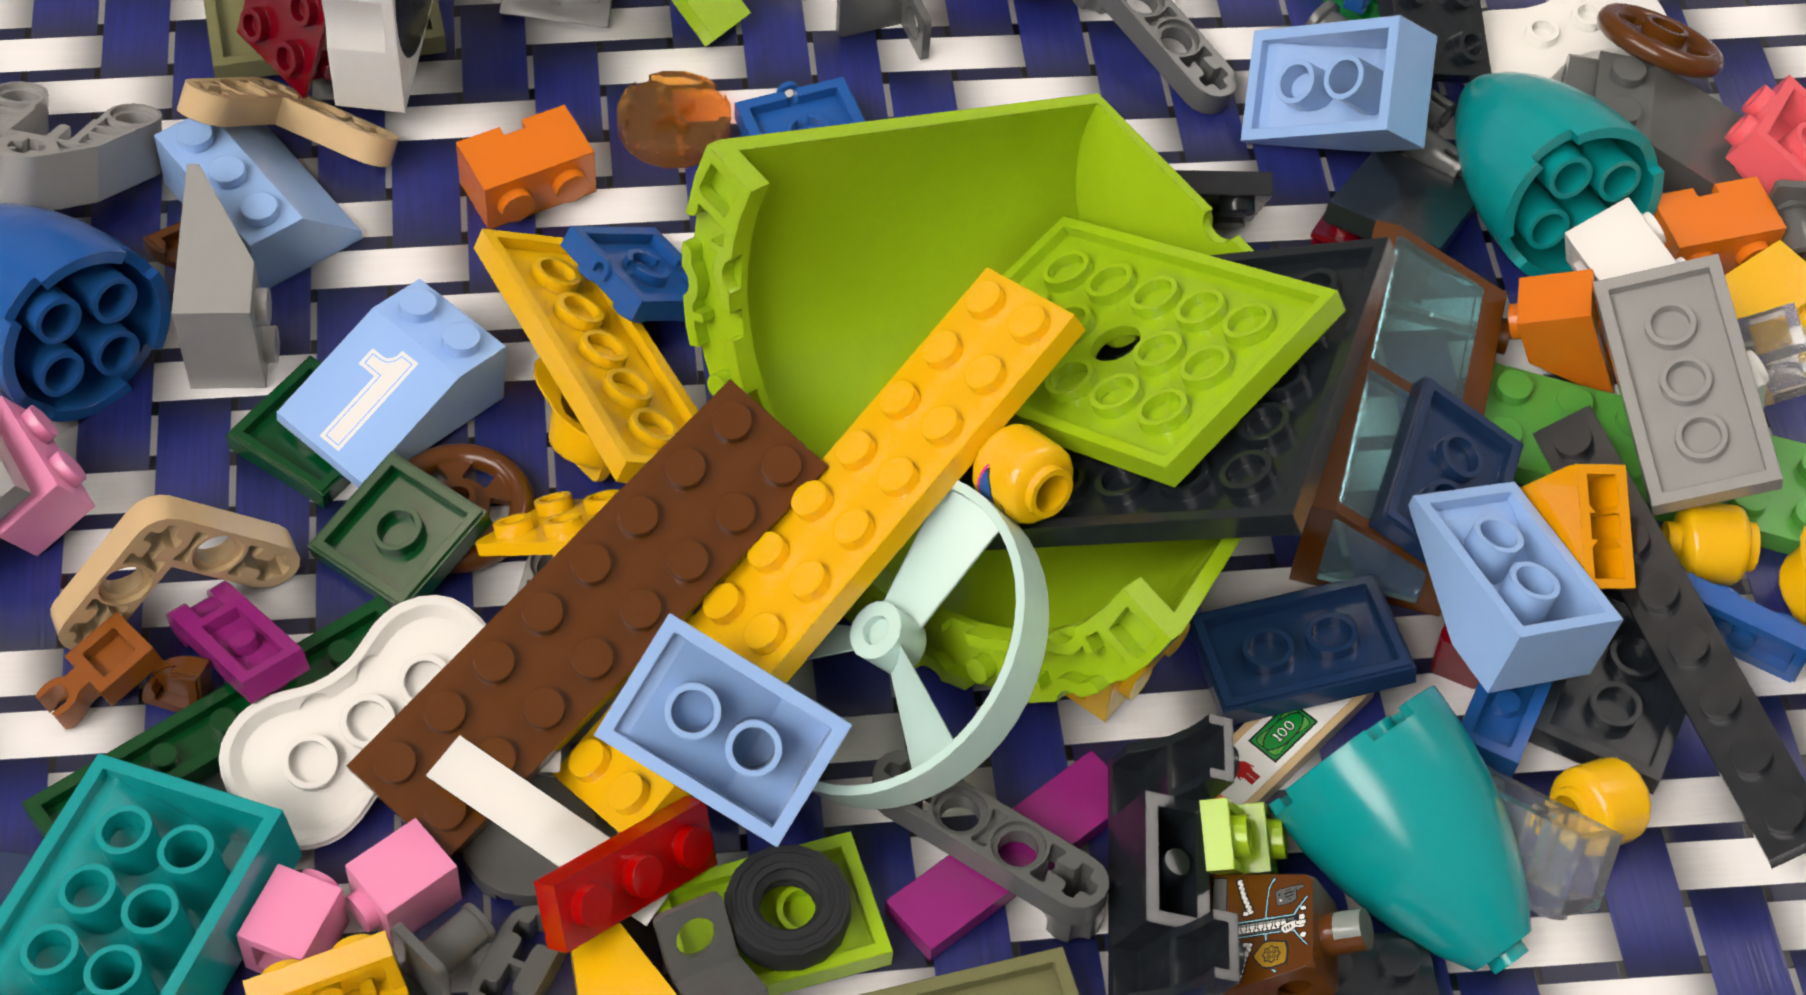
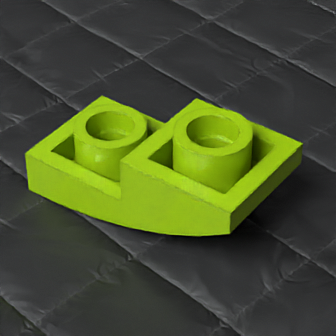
[1199,798,1288,875]

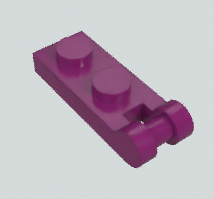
[166,580,310,704]

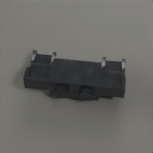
[1108,714,1245,995]

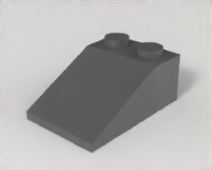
[1593,51,1743,196]

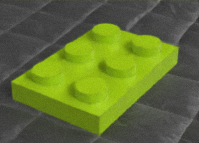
[655,831,893,995]

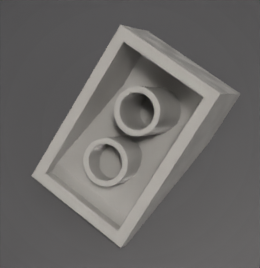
[171,164,280,389]

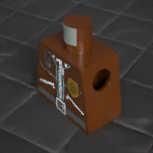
[1209,874,1374,995]

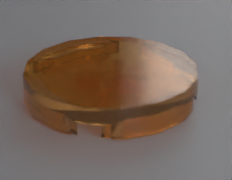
[617,71,731,168]

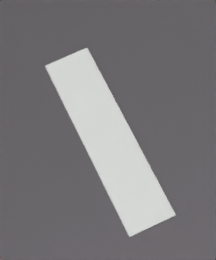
[426,735,671,926]

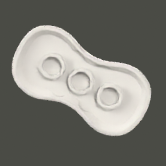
[1462,0,1667,86]
[218,595,486,850]

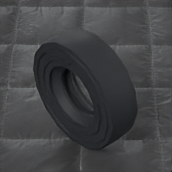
[724,845,851,971]

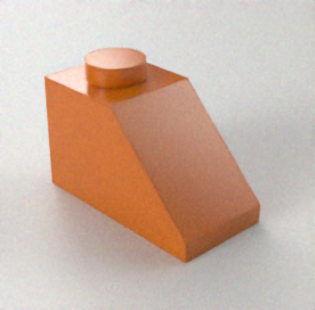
[1508,269,1614,394]

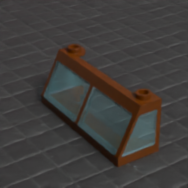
[1289,220,1511,617]

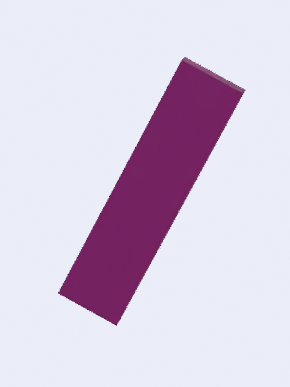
[885,750,1108,961]

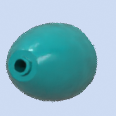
[1454,71,1664,276]
[1268,685,1532,975]

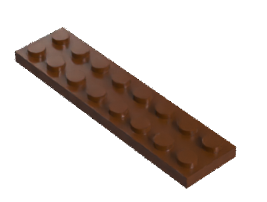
[346,379,829,861]

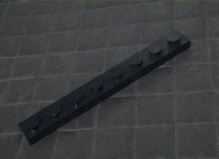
[1533,405,1806,869]

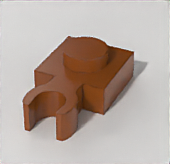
[36,611,164,729]

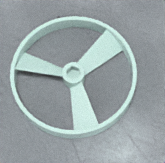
[807,480,1049,810]

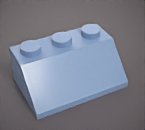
[154,118,363,288]

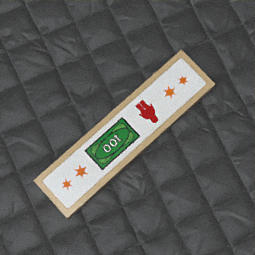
[1214,692,1374,804]

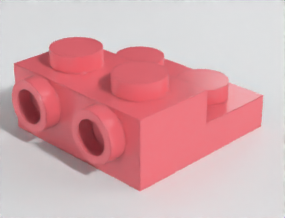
[1724,75,1806,195]

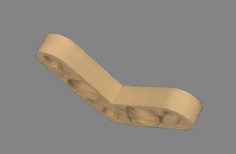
[177,77,399,167]
[50,495,300,650]

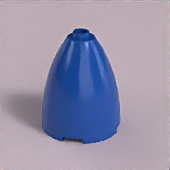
[0,203,171,422]

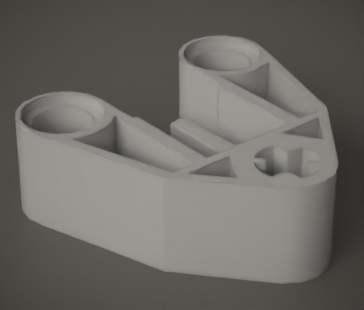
[0,81,162,211]

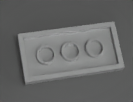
[1593,253,1783,516]

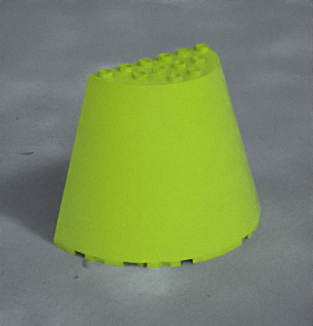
[682,93,1254,703]

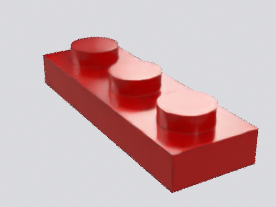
[534,796,717,953]

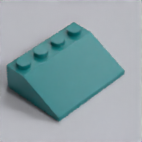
[0,753,302,995]

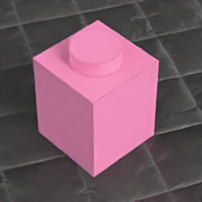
[345,818,462,947]
[236,864,350,973]

